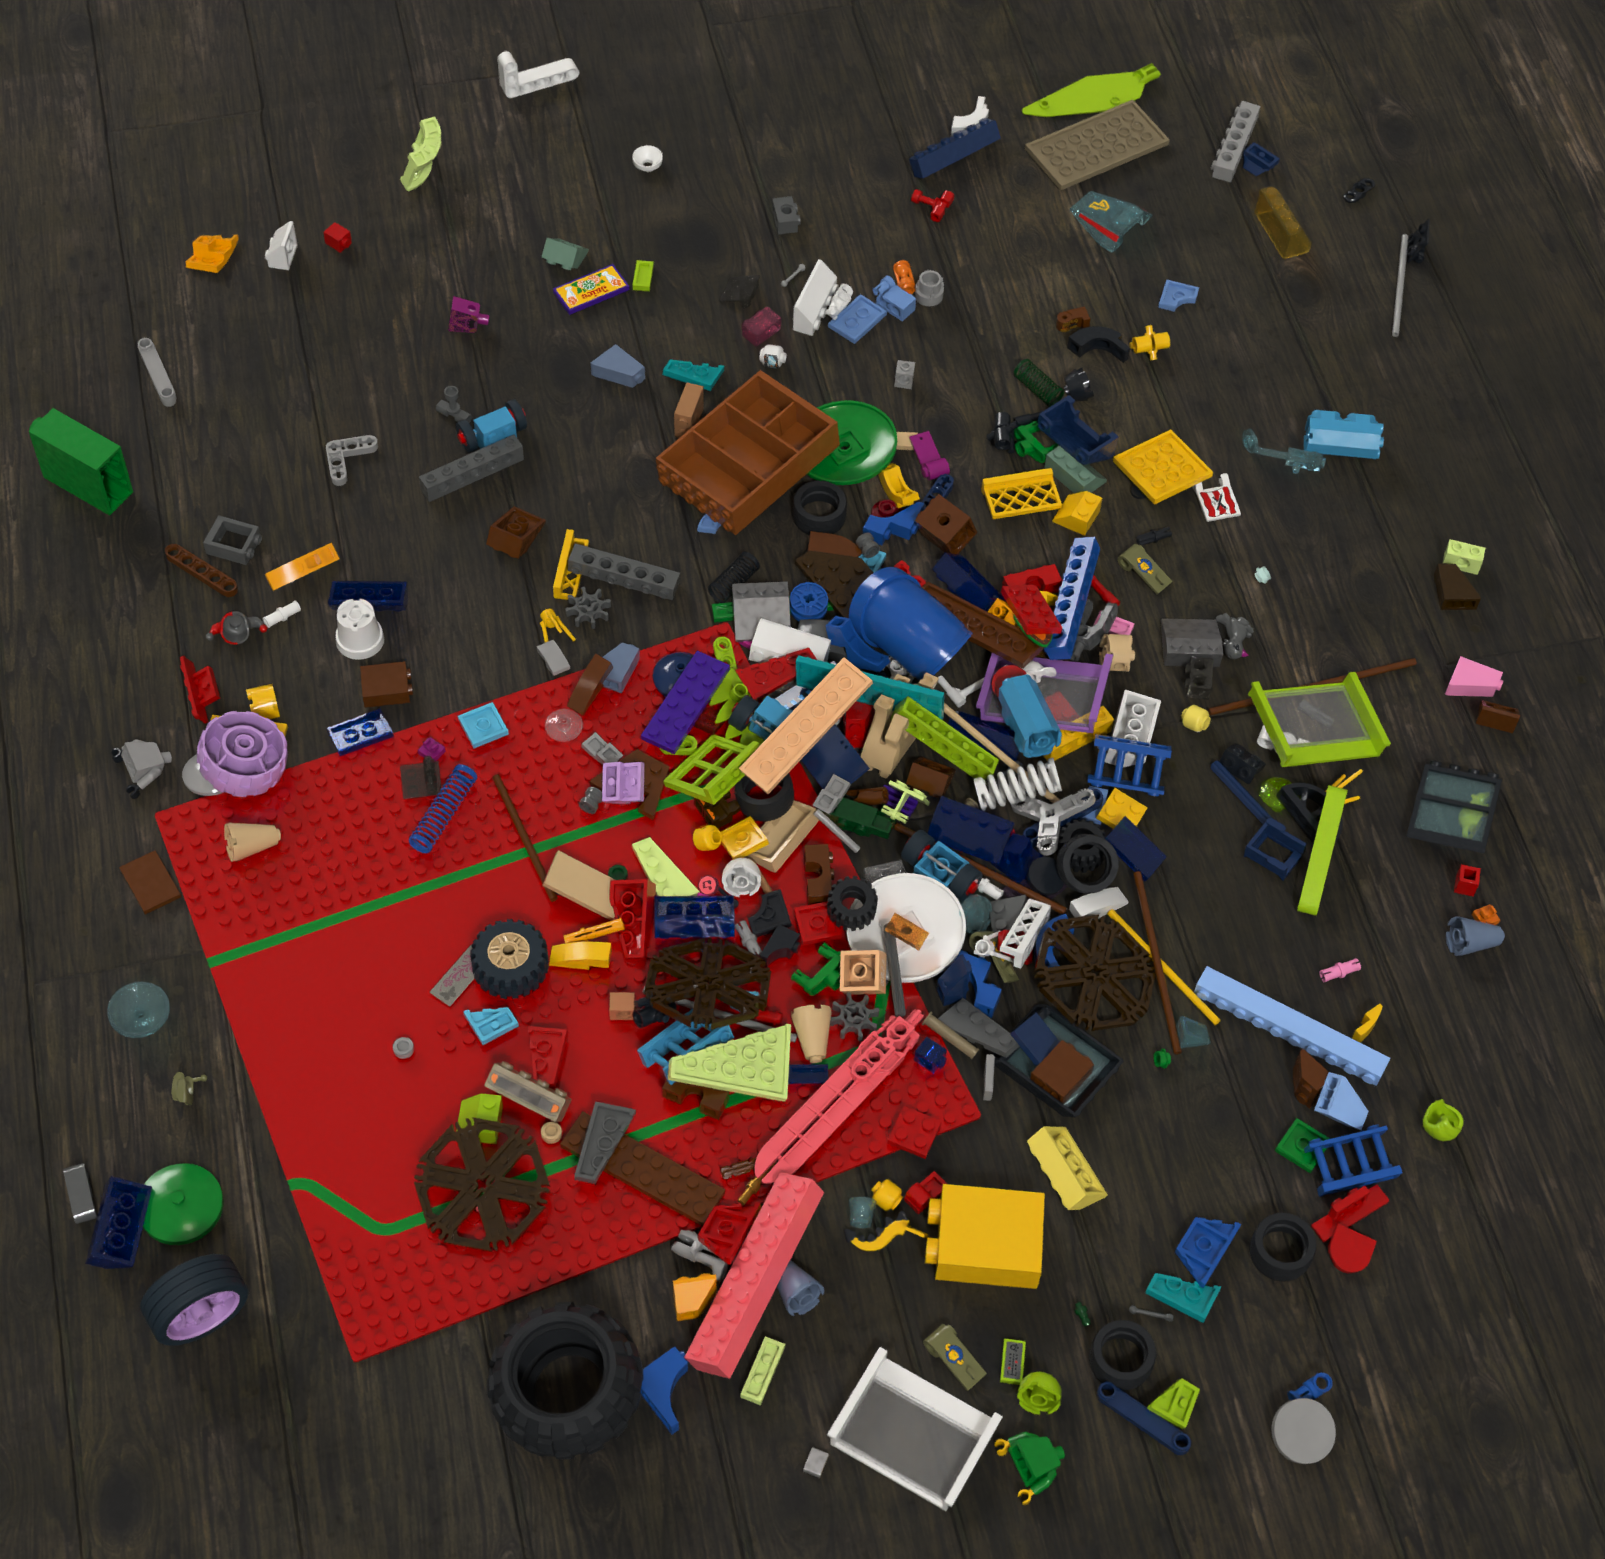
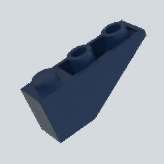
[936,954,972,1006]

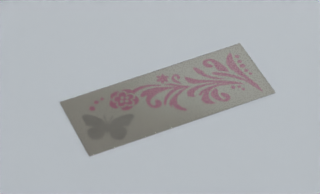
[429,945,474,1006]

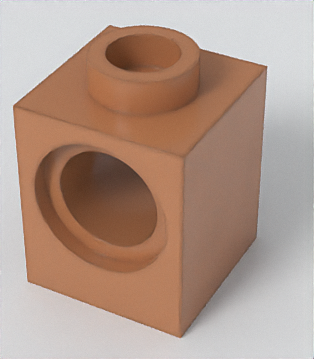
[609,992,639,1020]

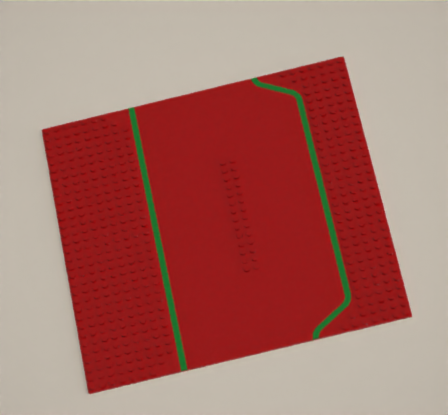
[155,622,981,1362]

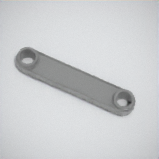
[138,338,177,407]

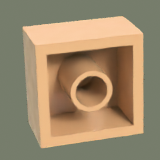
[840,950,887,995]

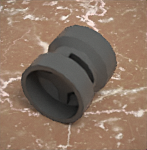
[856,533,880,558]
[579,787,602,814]

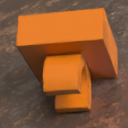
[1472,904,1500,925]

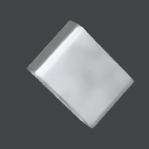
[803,1447,829,1478]

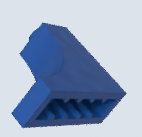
[641,1346,688,1435]

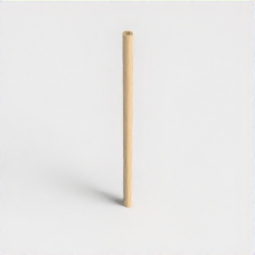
[944,703,1060,803]

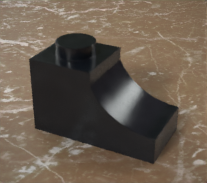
[760,924,801,968]

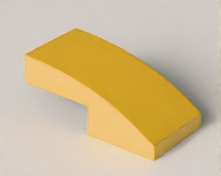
[1352,1004,1383,1042]

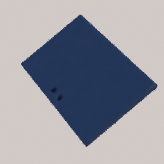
[801,724,870,789]

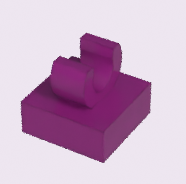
[418,737,446,764]

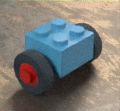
[456,399,527,452]

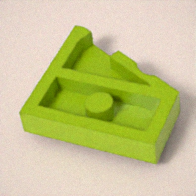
[1147,1379,1200,1429]

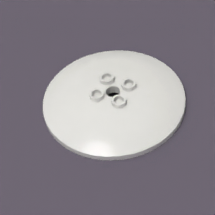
[847,873,966,983]

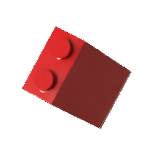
[843,701,875,748]

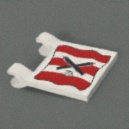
[1192,473,1241,522]

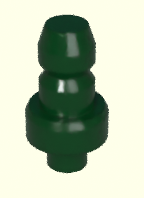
[1074,1302,1091,1327]

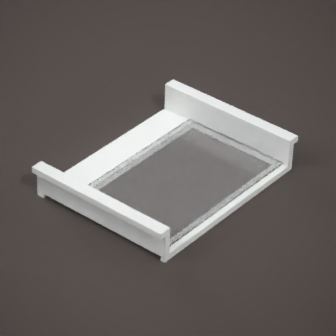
[827,1347,1003,1511]

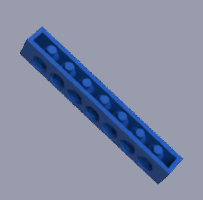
[1044,537,1100,660]

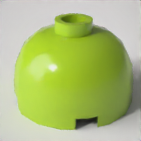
[1017,1372,1061,1415]

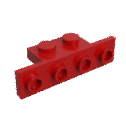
[180,656,220,724]
[1311,1184,1389,1242]

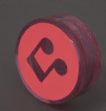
[698,875,719,895]

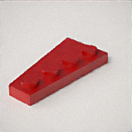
[735,648,817,701]

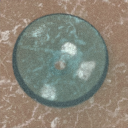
[107,982,170,1038]

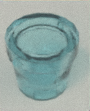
[849,1197,876,1228]

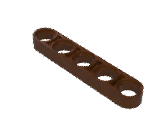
[165,544,238,597]

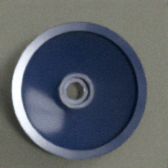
[653,652,694,697]

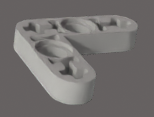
[326,435,378,486]

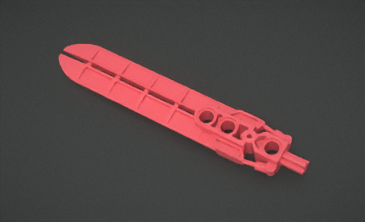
[755,1009,924,1184]

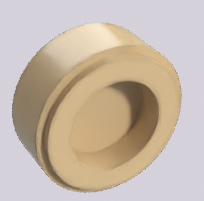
[541,1122,562,1144]

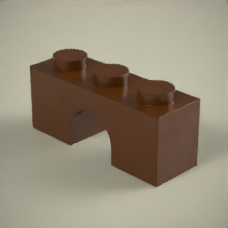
[804,844,834,905]
[662,1080,729,1120]

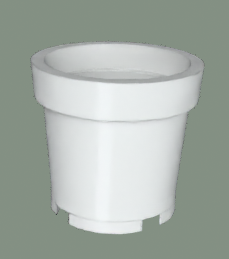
[336,599,384,660]

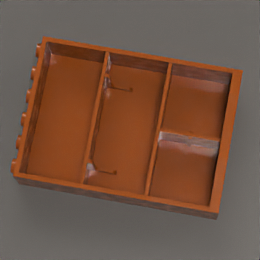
[655,370,840,535]

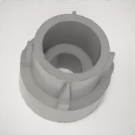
[914,270,944,306]

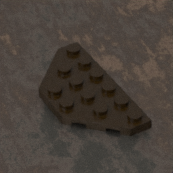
[795,551,874,642]

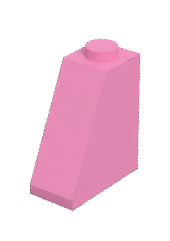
[1445,656,1503,697]

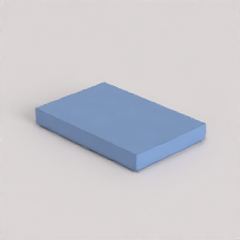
[828,294,887,344]

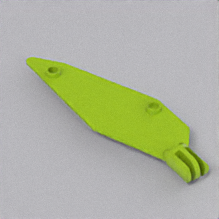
[1022,63,1161,117]

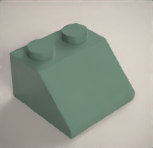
[542,238,589,270]

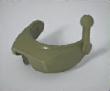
[172,1072,207,1105]

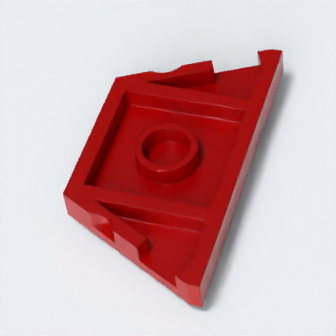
[698,1202,761,1265]

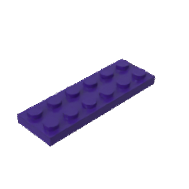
[641,651,730,755]

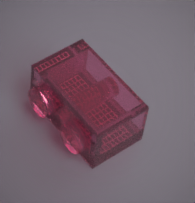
[742,307,781,347]

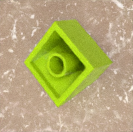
[456,1094,503,1144]

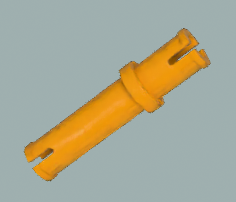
[563,918,625,944]

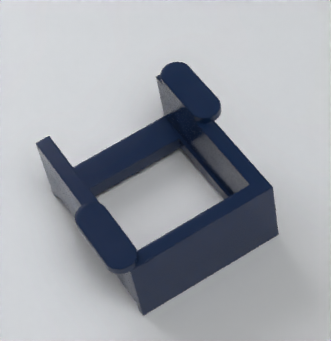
[1244,818,1306,881]

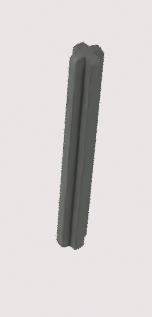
[884,924,906,1017]

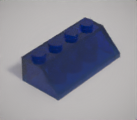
[933,552,1007,612]
[328,581,408,611]
[948,710,1021,761]
[927,796,1014,865]
[654,895,735,939]
[85,1176,152,1269]

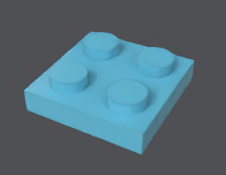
[458,702,509,748]

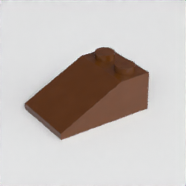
[486,506,546,559]

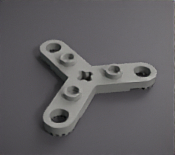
[1010,788,1096,855]

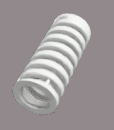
[974,758,1062,812]

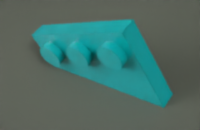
[663,359,725,391]
[1145,1273,1221,1323]

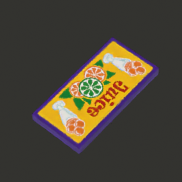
[553,264,629,315]

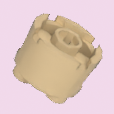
[1099,634,1135,672]

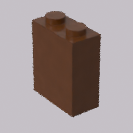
[360,661,413,708]
[1030,1040,1094,1104]

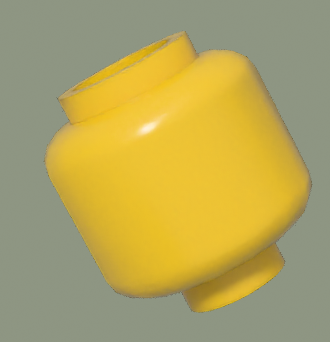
[693,825,722,851]
[871,1179,903,1211]

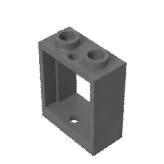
[203,515,262,565]

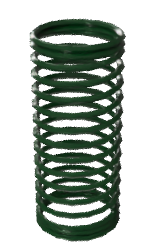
[1014,359,1064,407]

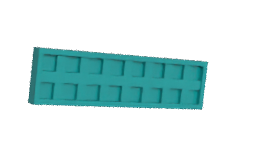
[796,655,944,720]

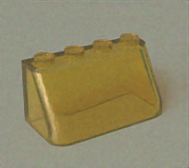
[1255,187,1311,259]

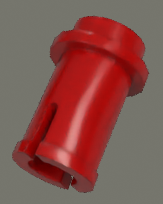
[756,1009,783,1026]

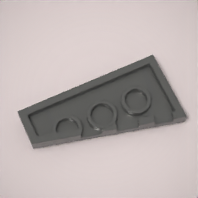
[938,998,1020,1058]
[574,1101,636,1184]

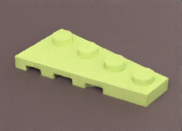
[632,837,700,910]

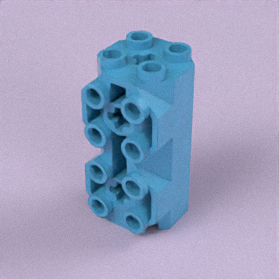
[1304,410,1384,459]
[998,674,1062,758]

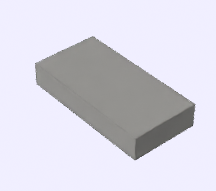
[983,1054,995,1101]

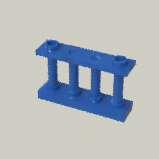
[1088,734,1172,796]
[1304,1125,1402,1197]

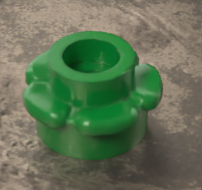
[1154,1049,1171,1069]

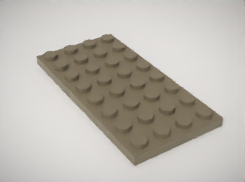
[1025,100,1170,190]

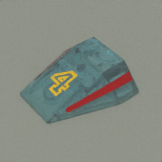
[1070,191,1153,252]

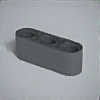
[63,1163,98,1224]

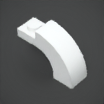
[951,96,989,137]

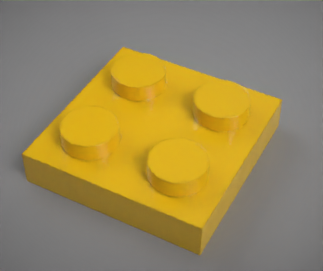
[1096,788,1147,838]
[721,816,769,859]

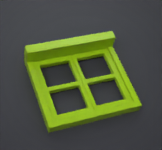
[663,734,760,805]

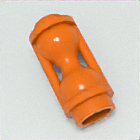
[893,260,915,294]

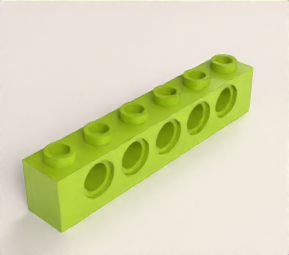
[890,696,999,780]

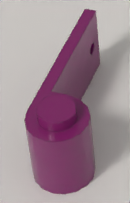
[909,431,950,480]

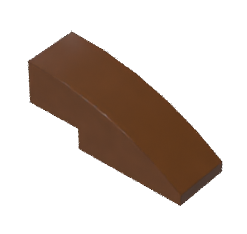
[567,654,613,716]

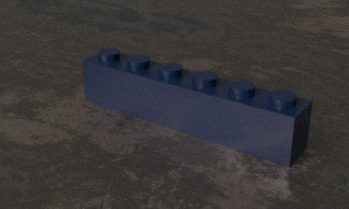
[909,118,1001,178]

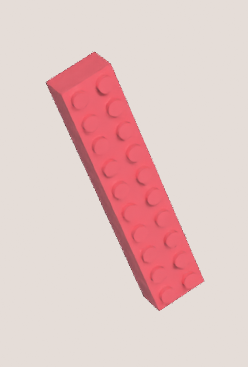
[684,1173,824,1379]

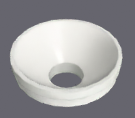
[632,146,663,172]

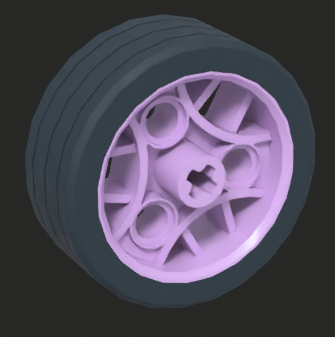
[140,1254,249,1346]

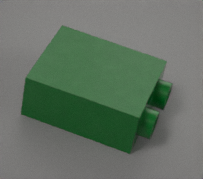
[29,408,133,516]

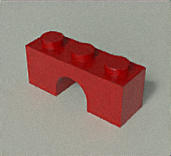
[1002,564,1062,594]

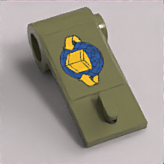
[1118,544,1173,595]
[969,931,1019,983]
[923,1324,987,1391]

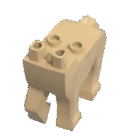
[861,672,939,779]

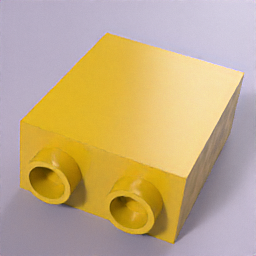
[925,1184,1045,1289]

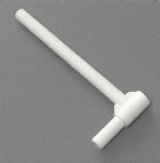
[938,676,985,708]

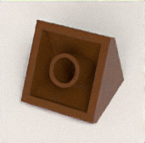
[1476,699,1520,733]

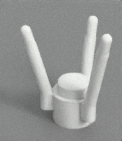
[974,931,1014,963]

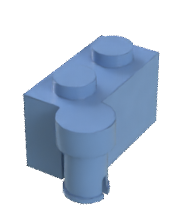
[873,276,916,321]

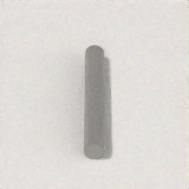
[813,809,861,853]

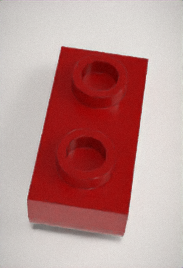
[904,1171,947,1215]

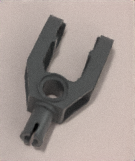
[1070,599,1118,662]

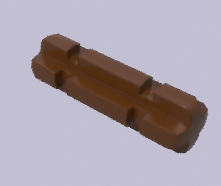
[721,1157,757,1179]

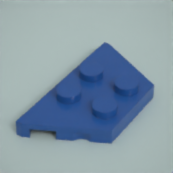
[1175,1217,1241,1289]

